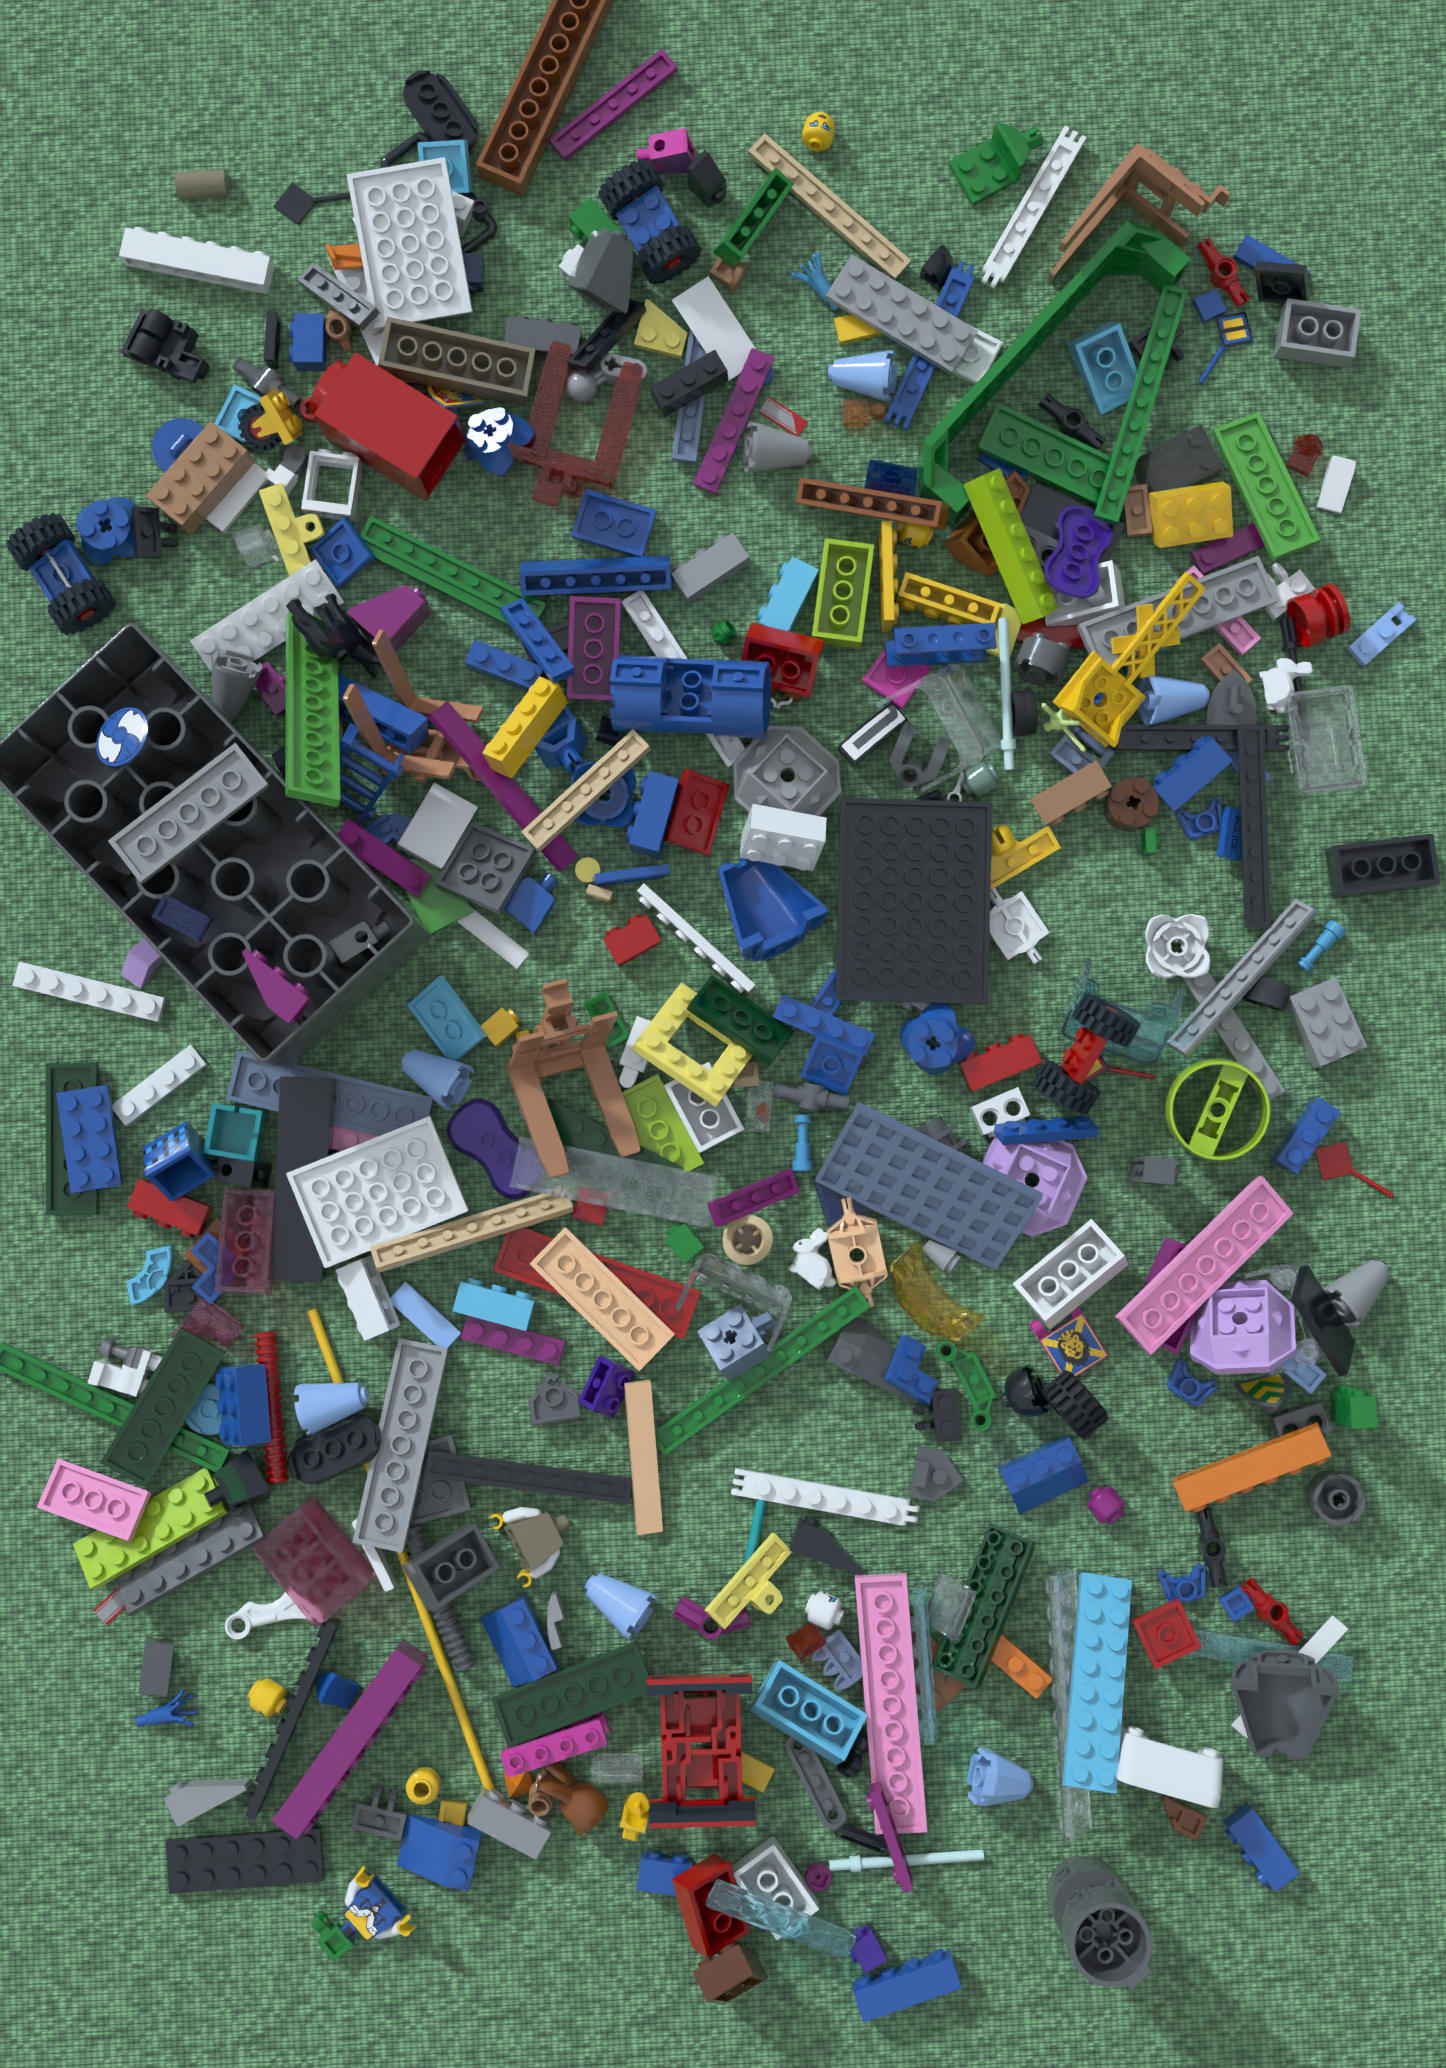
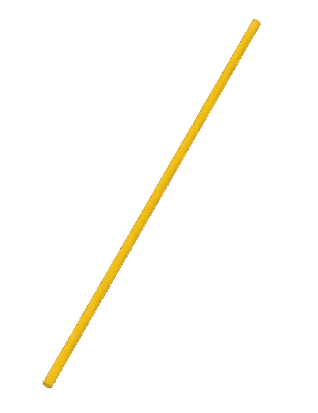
[307,1308,495,1791]

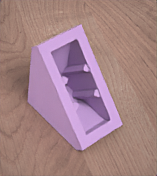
[120,939,163,989]

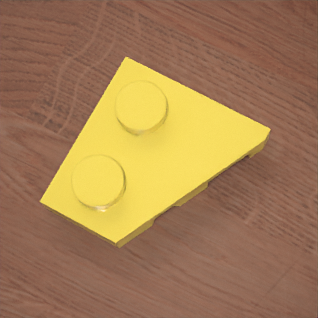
[634,299,688,360]

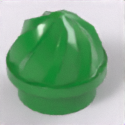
[712,619,737,645]

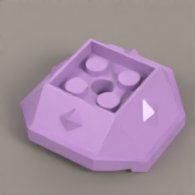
[982,1136,1087,1237]
[1190,1280,1297,1375]

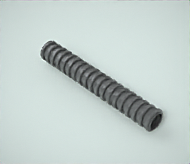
[406,1524,476,1672]

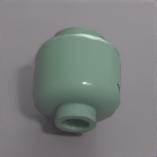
[961,761,1001,798]

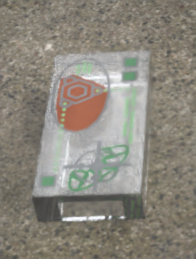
[744,1081,774,1133]

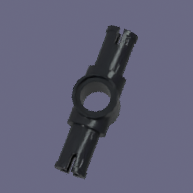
[1038,393,1106,450]
[1196,1508,1228,1588]

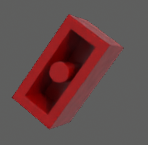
[603,914,662,967]

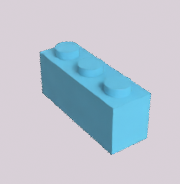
[757,557,819,632]
[452,1277,536,1331]

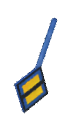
[1199,311,1253,384]

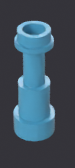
[1296,920,1346,973]
[793,1115,813,1171]

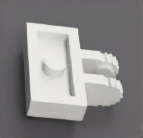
[1264,563,1315,620]

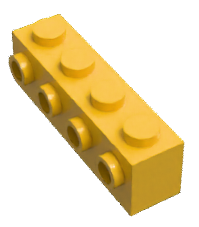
[896,572,1001,625]
[482,676,568,779]

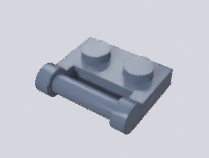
[1048,725,1115,774]

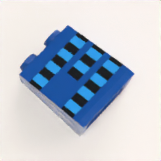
[143,1121,215,1202]

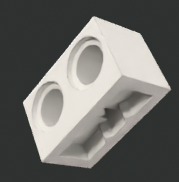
[969,1087,1030,1138]

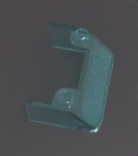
[1061,958,1184,1065]

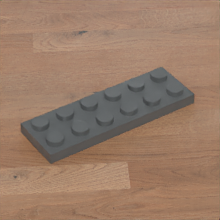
[115,1504,267,1616]

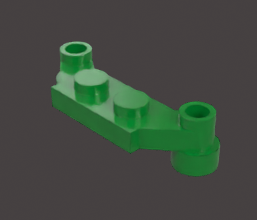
[936,1340,997,1431]

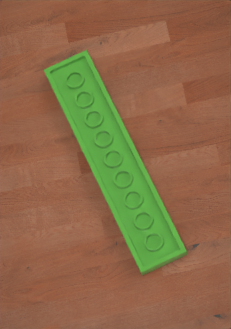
[285,610,340,807]

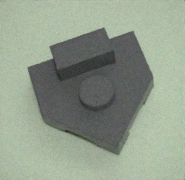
[528,1372,583,1427]
[909,1445,964,1502]

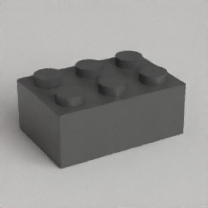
[402,1523,500,1611]

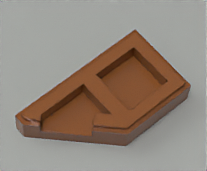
[1161,1794,1208,1841]

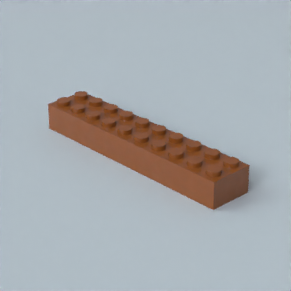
[476,0,614,197]

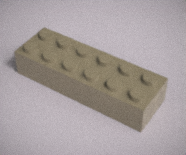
[378,317,535,406]

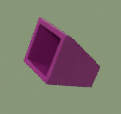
[347,585,431,653]

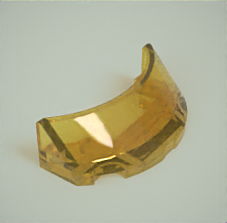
[889,1240,985,1343]

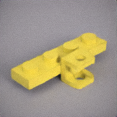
[258,483,325,576]
[704,1533,792,1629]

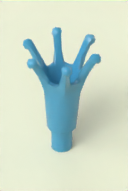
[791,252,839,311]

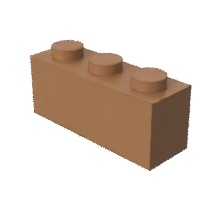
[1030,760,1112,826]

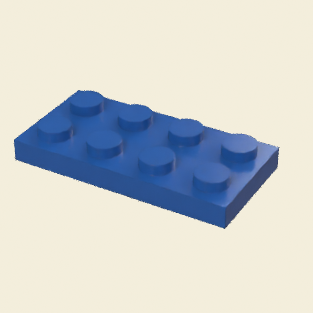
[56,1085,124,1193]

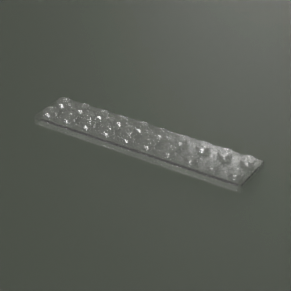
[1045,1567,1091,1842]

